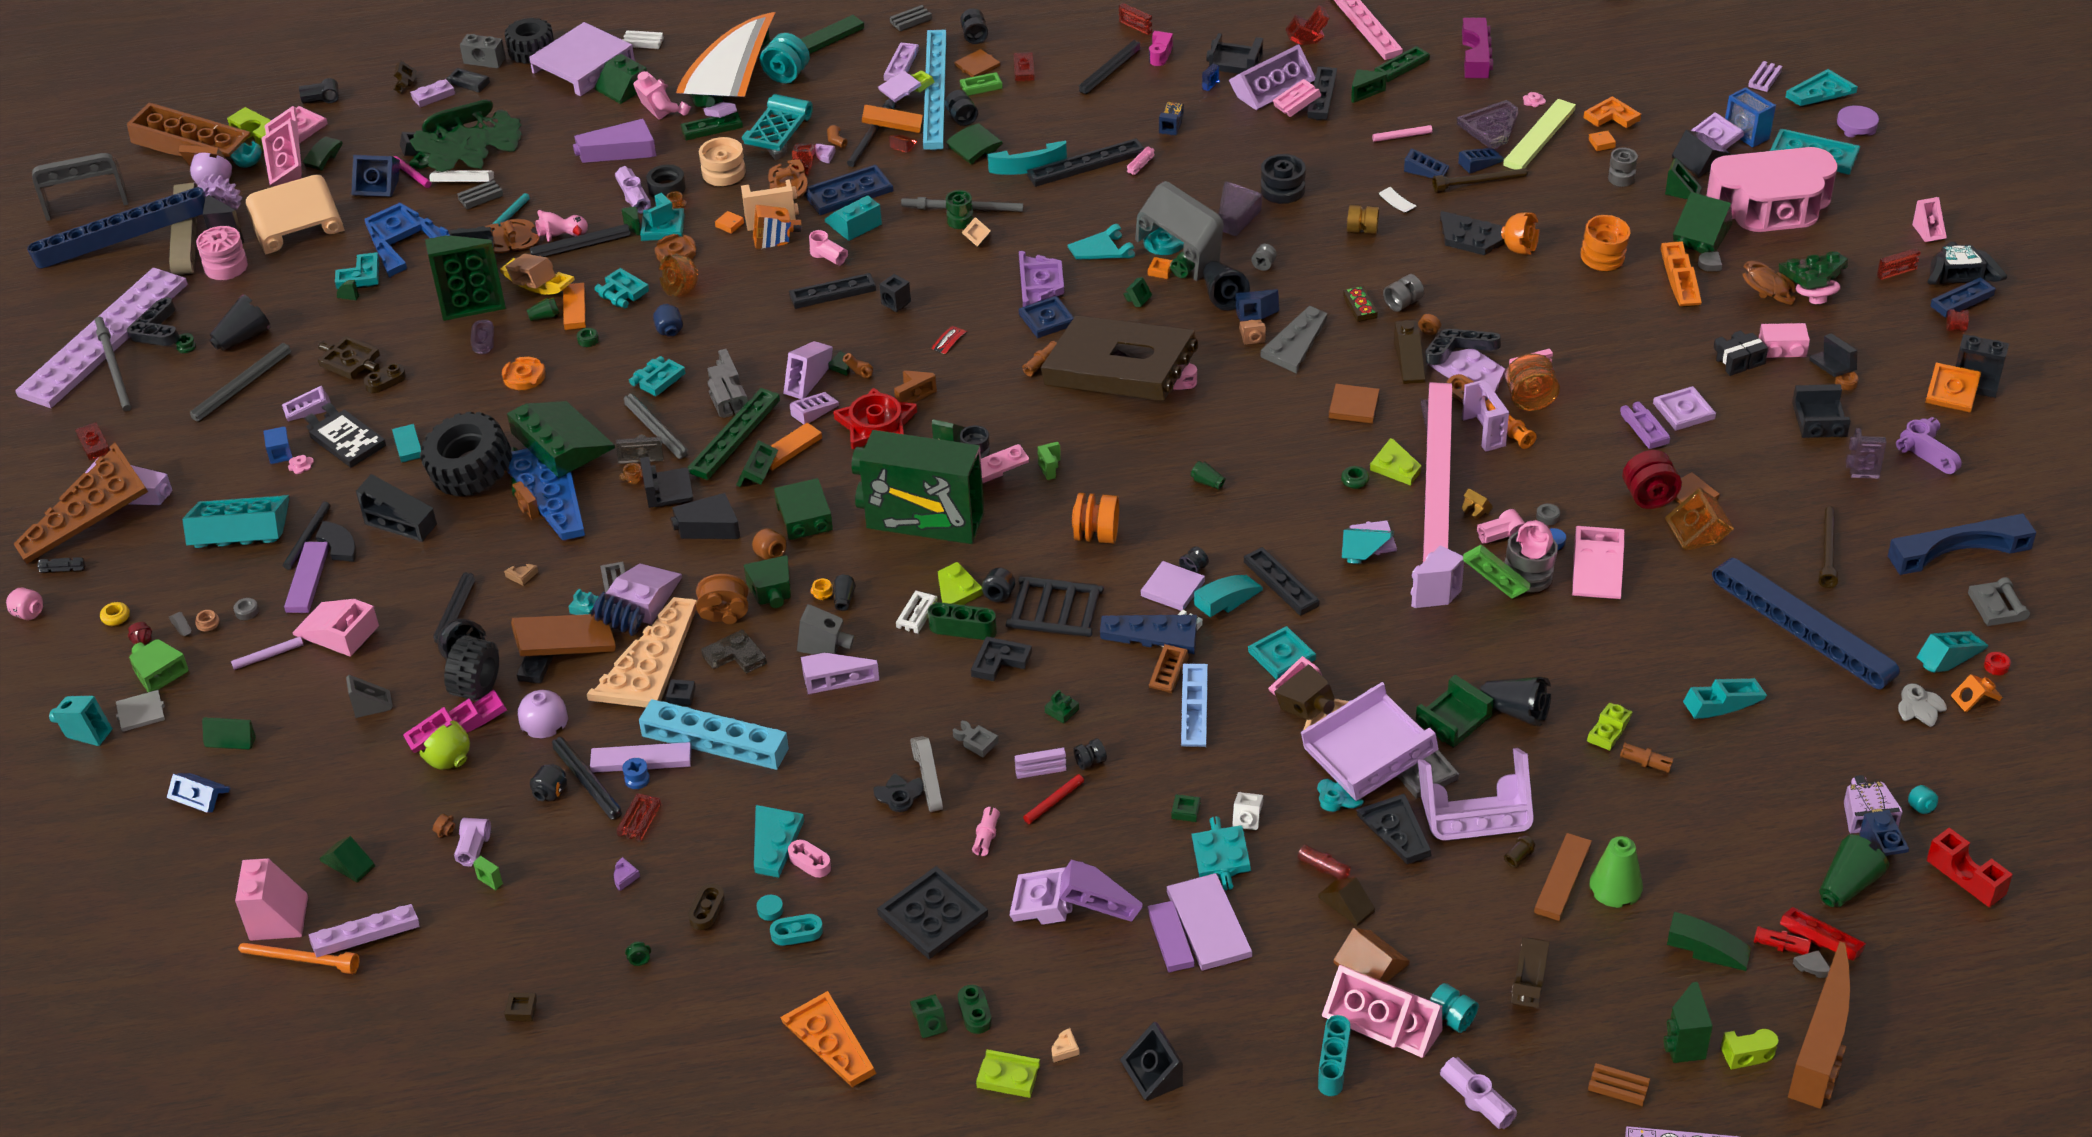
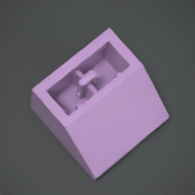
[1411,545,1464,608]

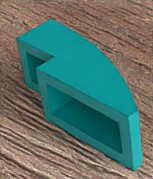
[1194,575,1263,618]
[1683,678,1767,719]

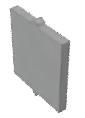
[116,690,165,732]

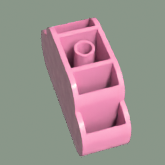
[1707,147,1837,232]

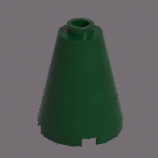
[1819,834,1889,907]

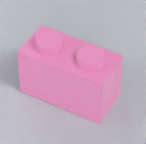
[1759,323,1810,358]

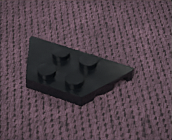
[1440,211,1504,255]

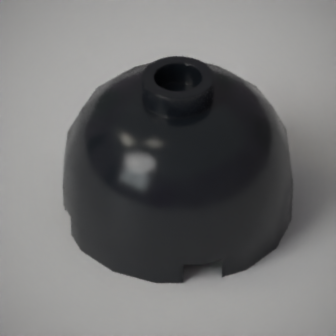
[437,619,487,661]

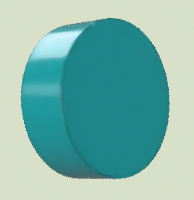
[757,895,783,921]

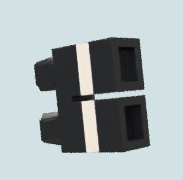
[1713,330,1768,376]

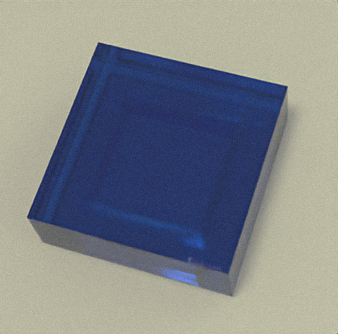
[1202,64,1219,91]

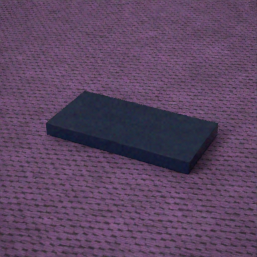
[804,165,893,215]

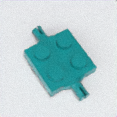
[1192,816,1251,890]

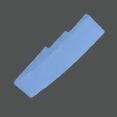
[1181,664,1208,747]

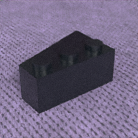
[356,474,437,542]

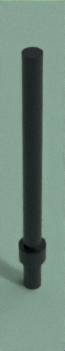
[847,99,896,167]

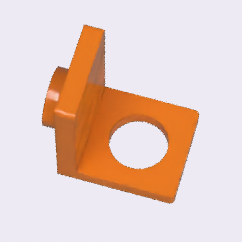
[1951,674,2003,712]

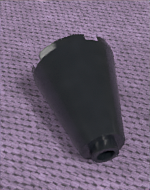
[1203,261,1250,311]
[209,294,271,351]
[1480,677,1551,726]

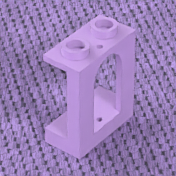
[1462,379,1509,452]

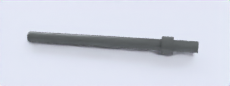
[901,197,1024,212]
[95,317,131,411]

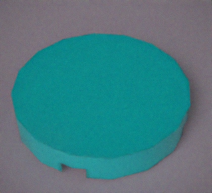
[1143,227,1184,255]

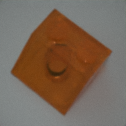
[1665,487,1734,550]

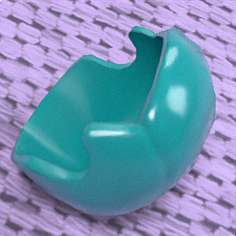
[229,141,262,168]

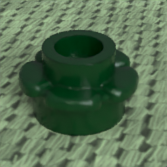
[625,942,651,966]

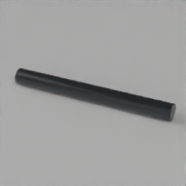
[283,502,331,570]

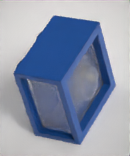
[1725,87,1776,147]

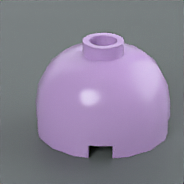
[190,153,232,189]
[518,690,568,738]

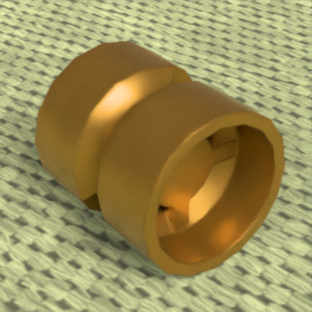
[1347,205,1379,234]

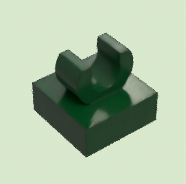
[1123,277,1152,307]
[1045,690,1079,724]

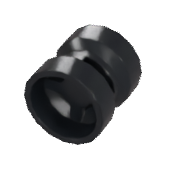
[1073,738,1107,770]

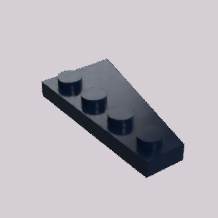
[1100,614,1197,654]

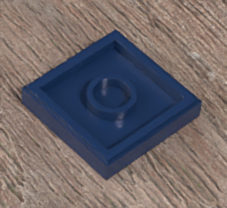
[1019,296,1074,338]

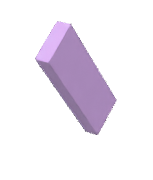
[884,43,919,81]

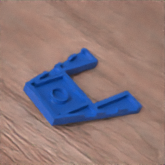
[364,203,450,277]

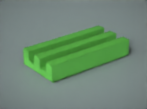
[960,72,1003,95]

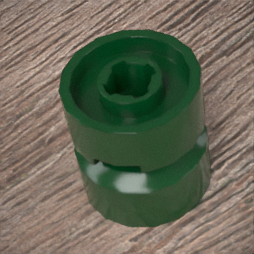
[946,190,973,229]

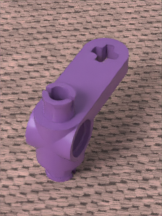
[1896,417,1961,474]

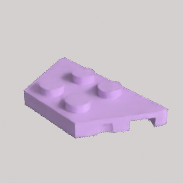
[1427,349,1505,400]

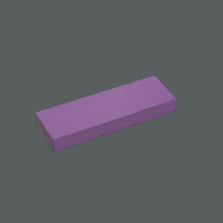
[1148,901,1194,972]

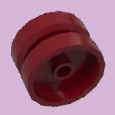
[1622,450,1682,509]

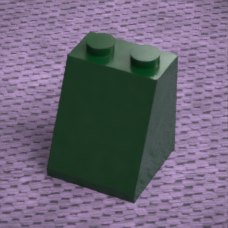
[1673,192,1732,254]

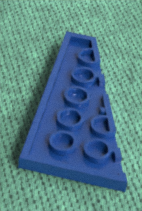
[507,448,585,540]

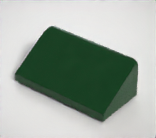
[202,717,256,750]

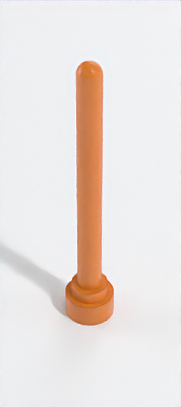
[238,943,359,974]

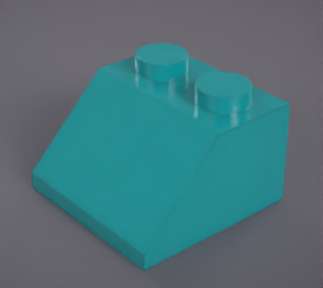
[825,196,882,241]

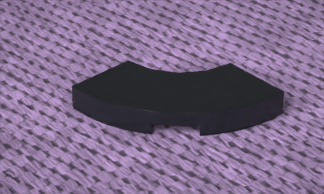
[316,521,356,562]

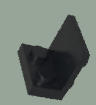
[640,457,693,508]

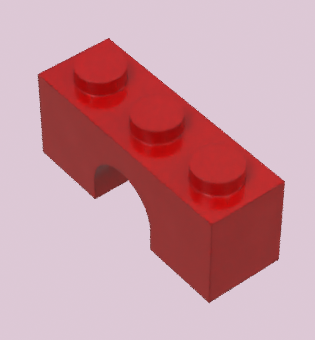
[1926,827,2013,908]

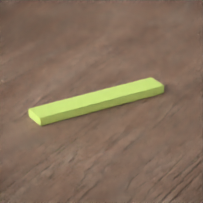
[1504,99,1576,170]

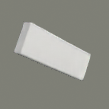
[430,170,494,182]

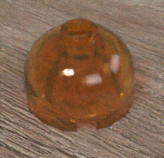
[659,254,699,296]

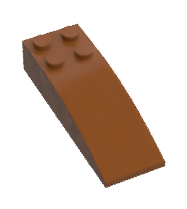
[127,102,251,157]
[1788,942,1850,1109]

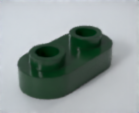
[958,985,992,1034]

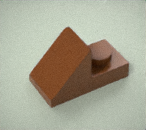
[894,371,937,403]

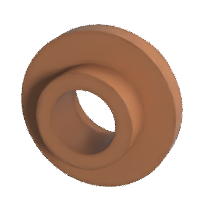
[195,610,220,631]

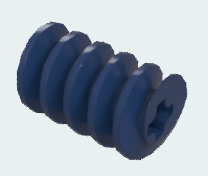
[591,591,645,636]

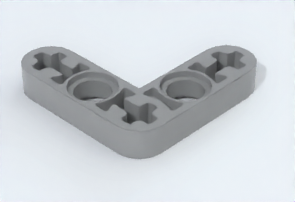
[910,736,943,812]

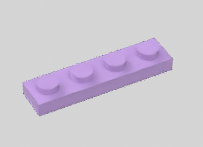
[309,904,420,958]

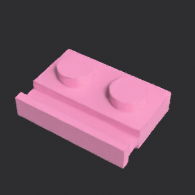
[1273,79,1321,117]

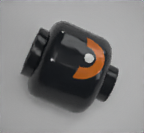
[530,764,567,801]

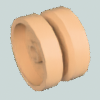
[699,137,746,186]

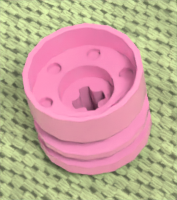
[196,226,248,280]

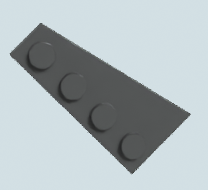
[1261,306,1327,373]

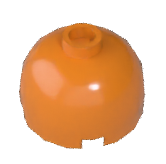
[1501,212,1539,255]

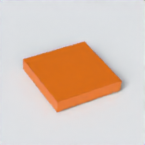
[1925,362,1981,412]

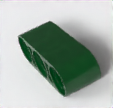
[928,602,997,640]

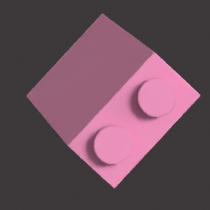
[235,858,308,941]

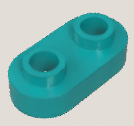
[770,914,823,946]

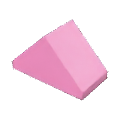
[1912,197,1947,242]

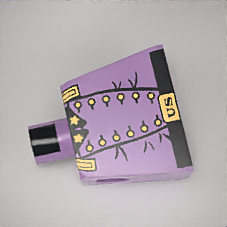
[1844,775,1902,834]

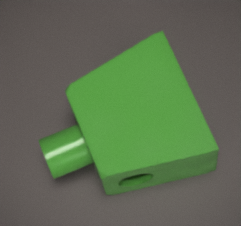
[129,640,189,692]

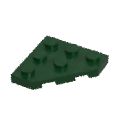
[1779,251,1848,289]

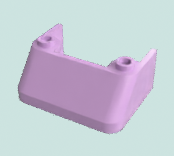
[1418,748,1533,840]

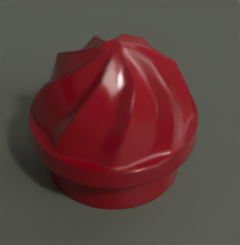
[128,622,152,645]

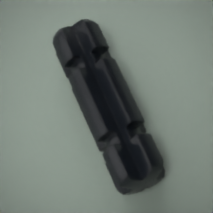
[37,557,85,573]

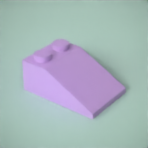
[606,564,682,625]

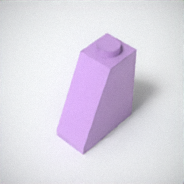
[783,341,833,399]

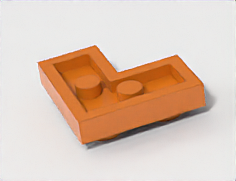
[1583,96,1641,128]

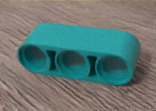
[1318,1015,1350,1096]

